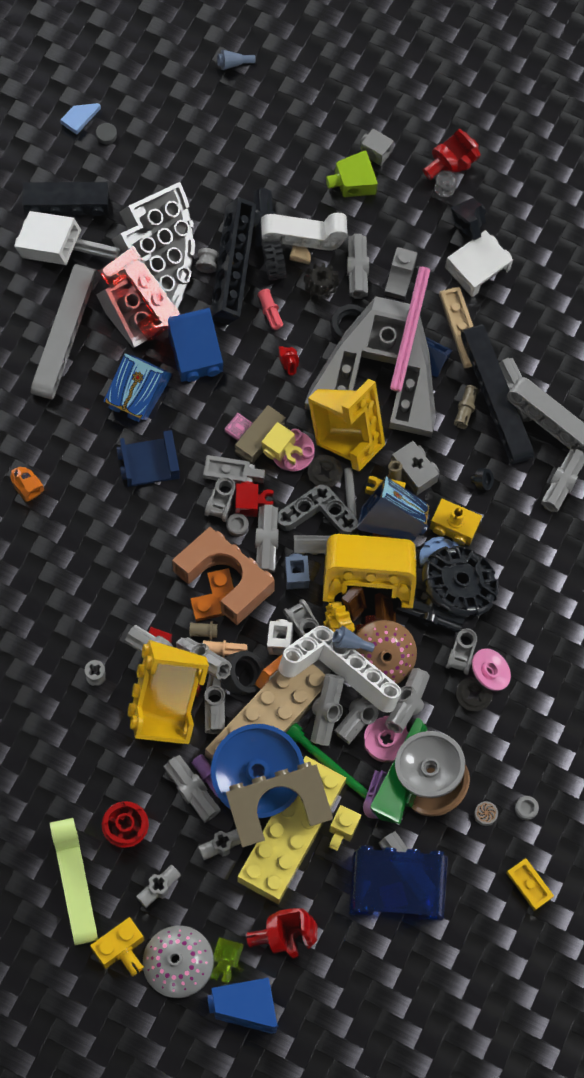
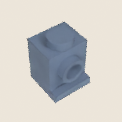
[285,554,310,589]

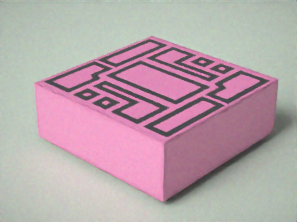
[225,413,253,441]

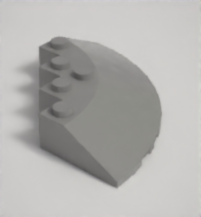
[96,182,195,348]

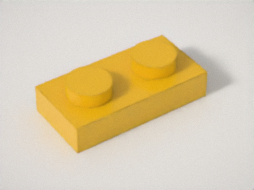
[506,858,554,911]

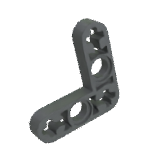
[277,485,359,535]

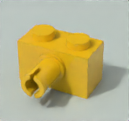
[429,499,482,546]
[90,917,144,976]

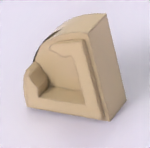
[290,246,311,265]

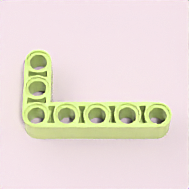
[50,818,98,946]

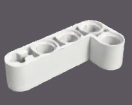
[261,213,348,250]

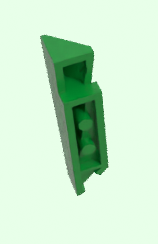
[370,718,428,824]

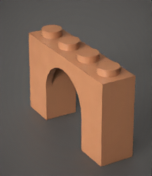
[172,527,275,625]

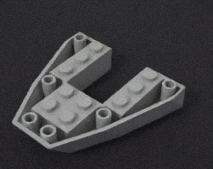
[305,296,436,437]

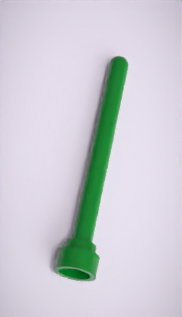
[286,723,368,800]

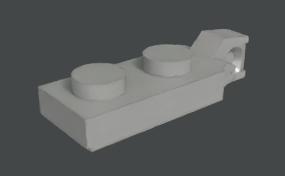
[203,455,265,484]

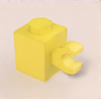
[262,422,303,465]
[329,805,361,851]

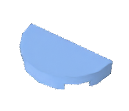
[419,536,459,568]

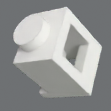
[267,619,294,655]

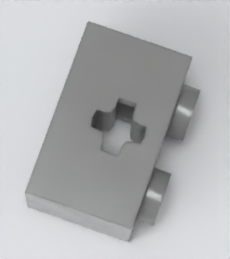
[391,441,439,496]

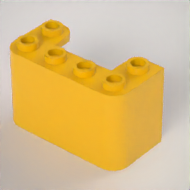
[323,534,416,608]

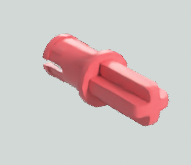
[257,289,283,330]

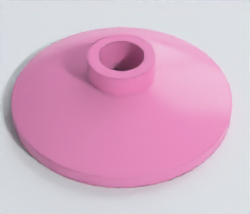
[472,649,511,691]

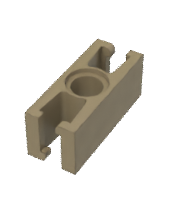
[235,405,285,464]

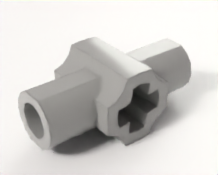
[198,829,241,860]
[136,865,181,908]

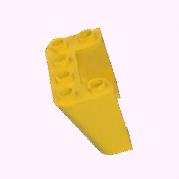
[128,640,209,744]

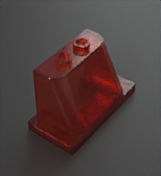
[99,246,181,341]

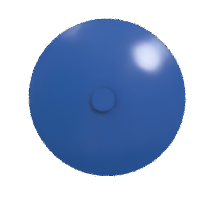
[211,724,304,818]

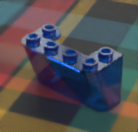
[349,846,448,921]

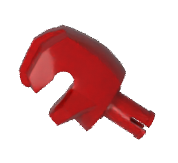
[423,129,481,180]
[246,908,318,958]

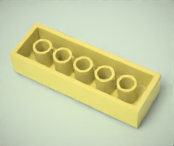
[237,756,346,904]

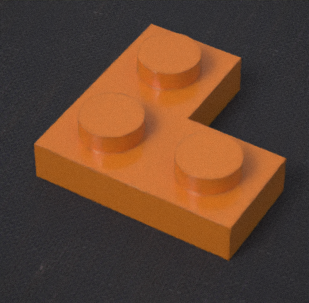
[191,568,234,622]

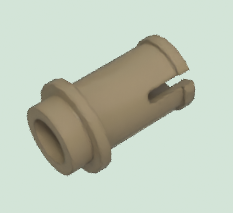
[387,461,404,482]
[189,622,218,640]

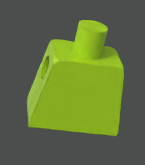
[326,150,378,197]

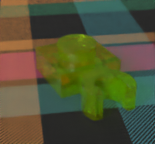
[211,937,243,983]

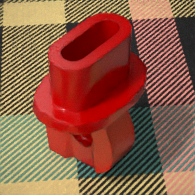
[279,346,299,375]

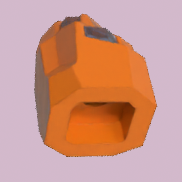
[10,467,44,502]

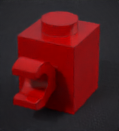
[235,481,274,517]

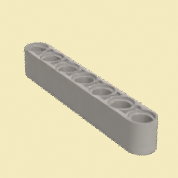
[31,264,96,399]

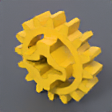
[323,601,355,632]

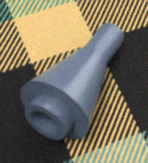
[217,49,256,70]
[332,626,375,652]

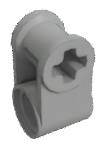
[204,477,235,522]
[283,599,320,638]
[446,628,477,675]

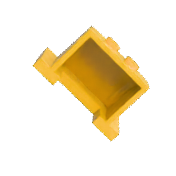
[308,379,385,471]

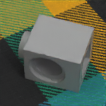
[360,129,394,166]

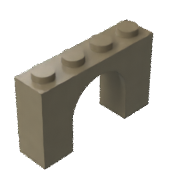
[226,762,333,847]

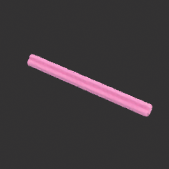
[390,267,430,392]

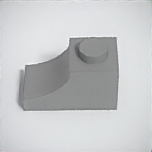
[384,247,417,300]

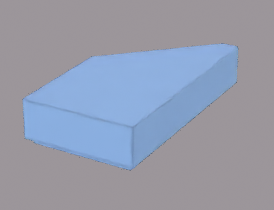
[60,103,101,134]

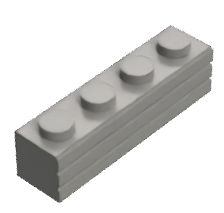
[294,535,330,555]

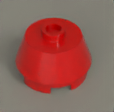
[102,801,149,848]

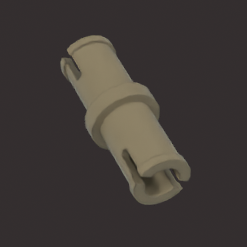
[454,385,479,429]

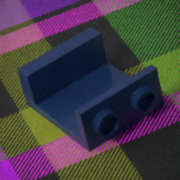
[117,430,180,487]

